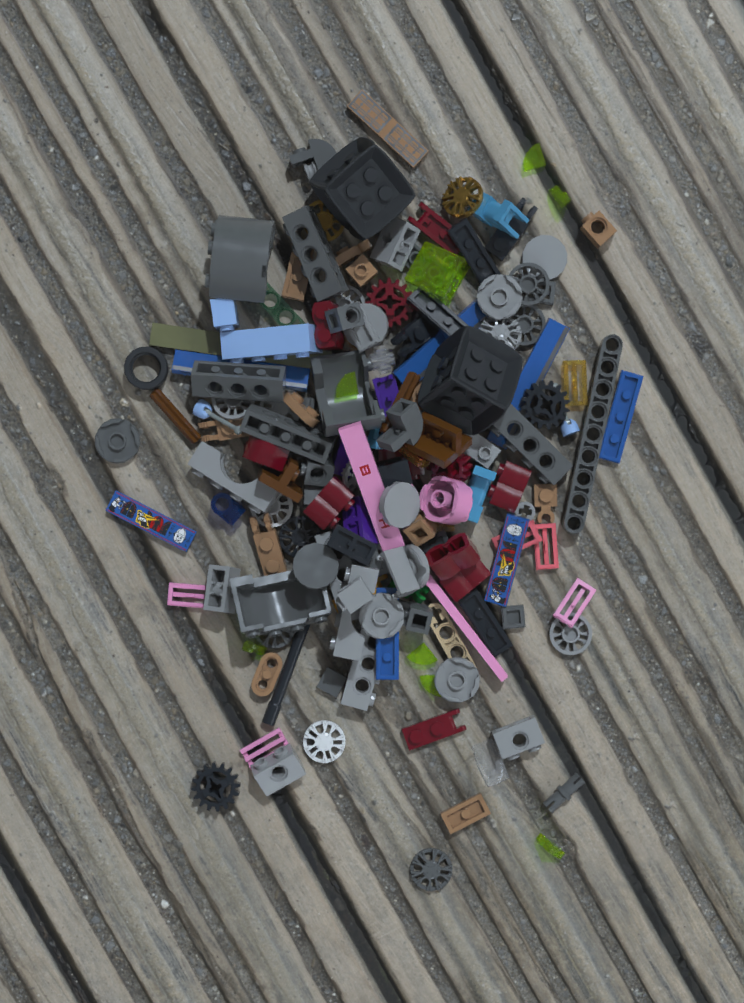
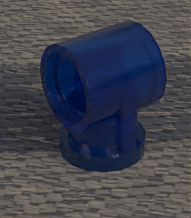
[211,493,246,527]

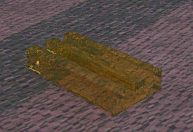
[563,360,588,406]

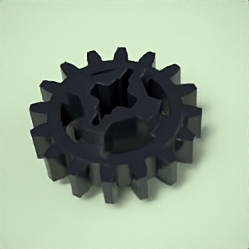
[520,380,570,429]
[191,761,241,812]

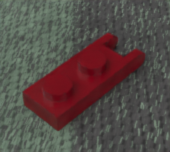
[407,202,459,258]
[401,708,466,751]

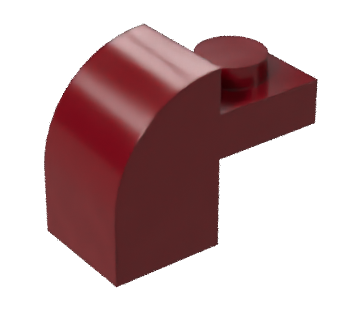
[242,436,290,472]

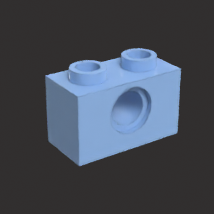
[210,298,240,332]

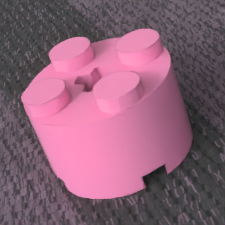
[419,476,473,525]

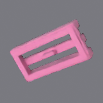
[553,578,596,629]
[167,582,206,608]
[240,727,289,770]

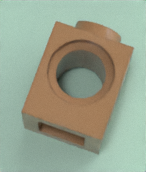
[580,211,617,249]
[346,254,378,289]

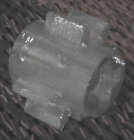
[369,345,395,375]

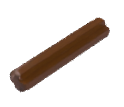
[380,372,420,433]
[150,388,201,444]

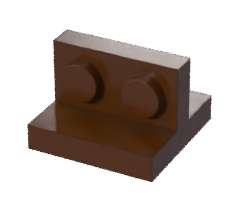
[407,411,472,469]
[258,454,303,503]

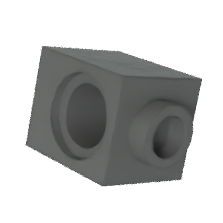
[324,302,365,334]
[299,457,335,487]

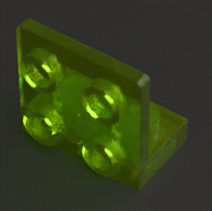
[404,241,469,307]

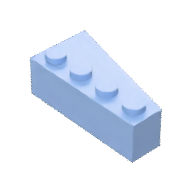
[220,323,323,363]

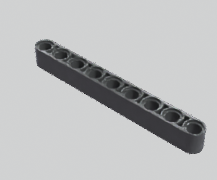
[562,334,623,533]

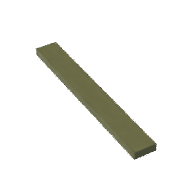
[149,322,332,369]

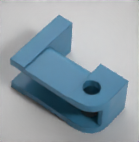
[467,192,529,239]
[467,465,497,523]

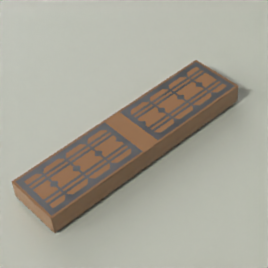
[347,90,429,169]

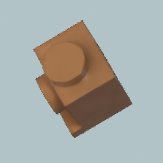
[403,512,439,546]

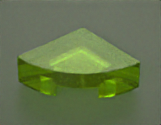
[523,143,546,172]
[549,185,571,208]
[335,371,359,398]
[242,640,267,655]
[406,642,438,665]
[419,674,442,697]
[536,833,565,859]

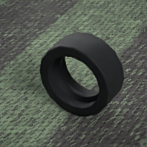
[124,346,169,390]

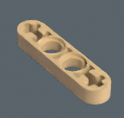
[427,602,477,668]

